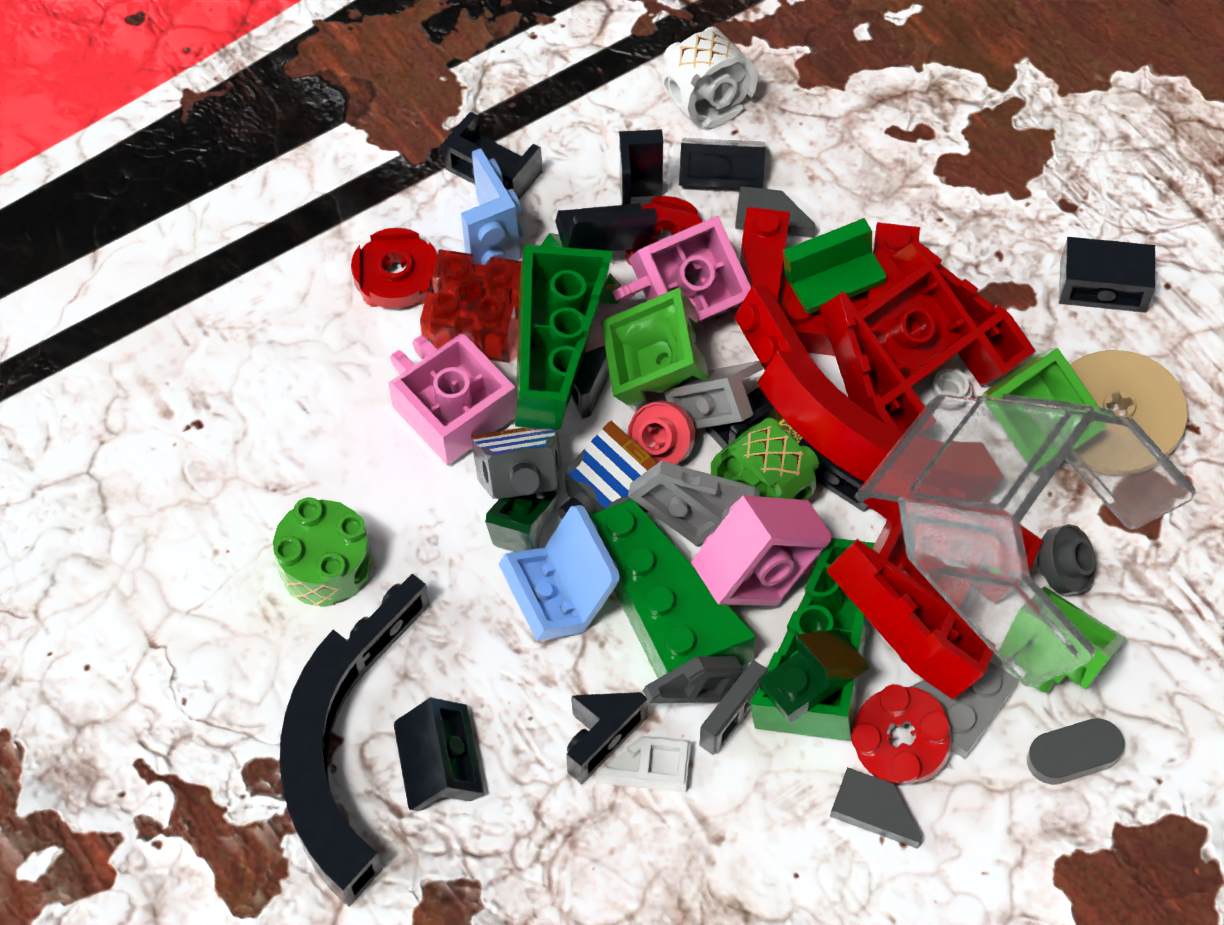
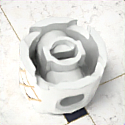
[662,27,758,128]

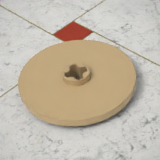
[1070,350,1188,471]

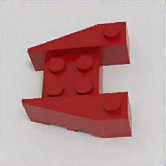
[740,207,920,356]
[819,239,1036,438]
[827,469,1043,700]

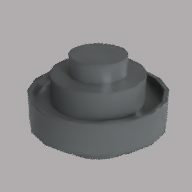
[1037,524,1096,595]

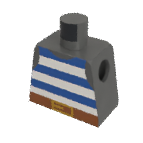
[557,420,658,520]
[471,427,563,499]

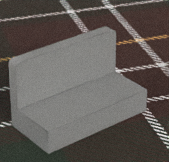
[664,360,763,429]

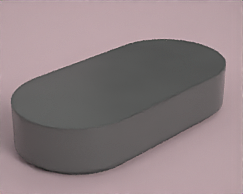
[1027,718,1124,785]

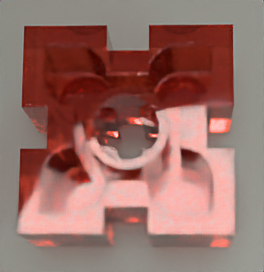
[420,249,522,363]

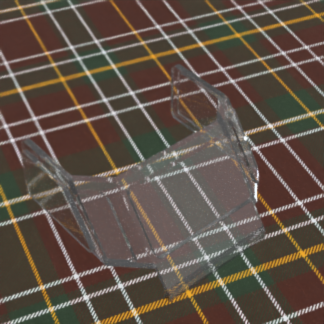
[854,394,1196,688]

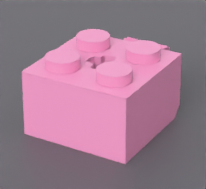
[612,216,751,324]
[388,334,516,466]
[691,495,832,606]

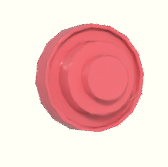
[628,401,696,464]

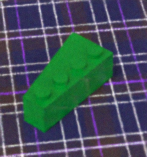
[515,245,614,430]
[589,499,756,678]
[750,538,875,741]

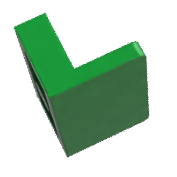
[783,218,886,314]

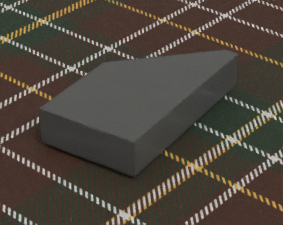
[735,186,815,237]
[643,656,743,703]
[699,660,767,755]
[830,767,922,849]

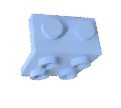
[461,148,524,278]
[499,505,619,641]

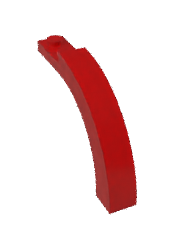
[734,285,1005,511]

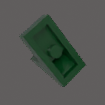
[485,491,559,552]
[759,629,869,724]

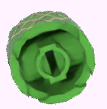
[711,418,819,500]
[273,497,372,607]

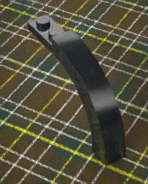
[279,574,430,907]

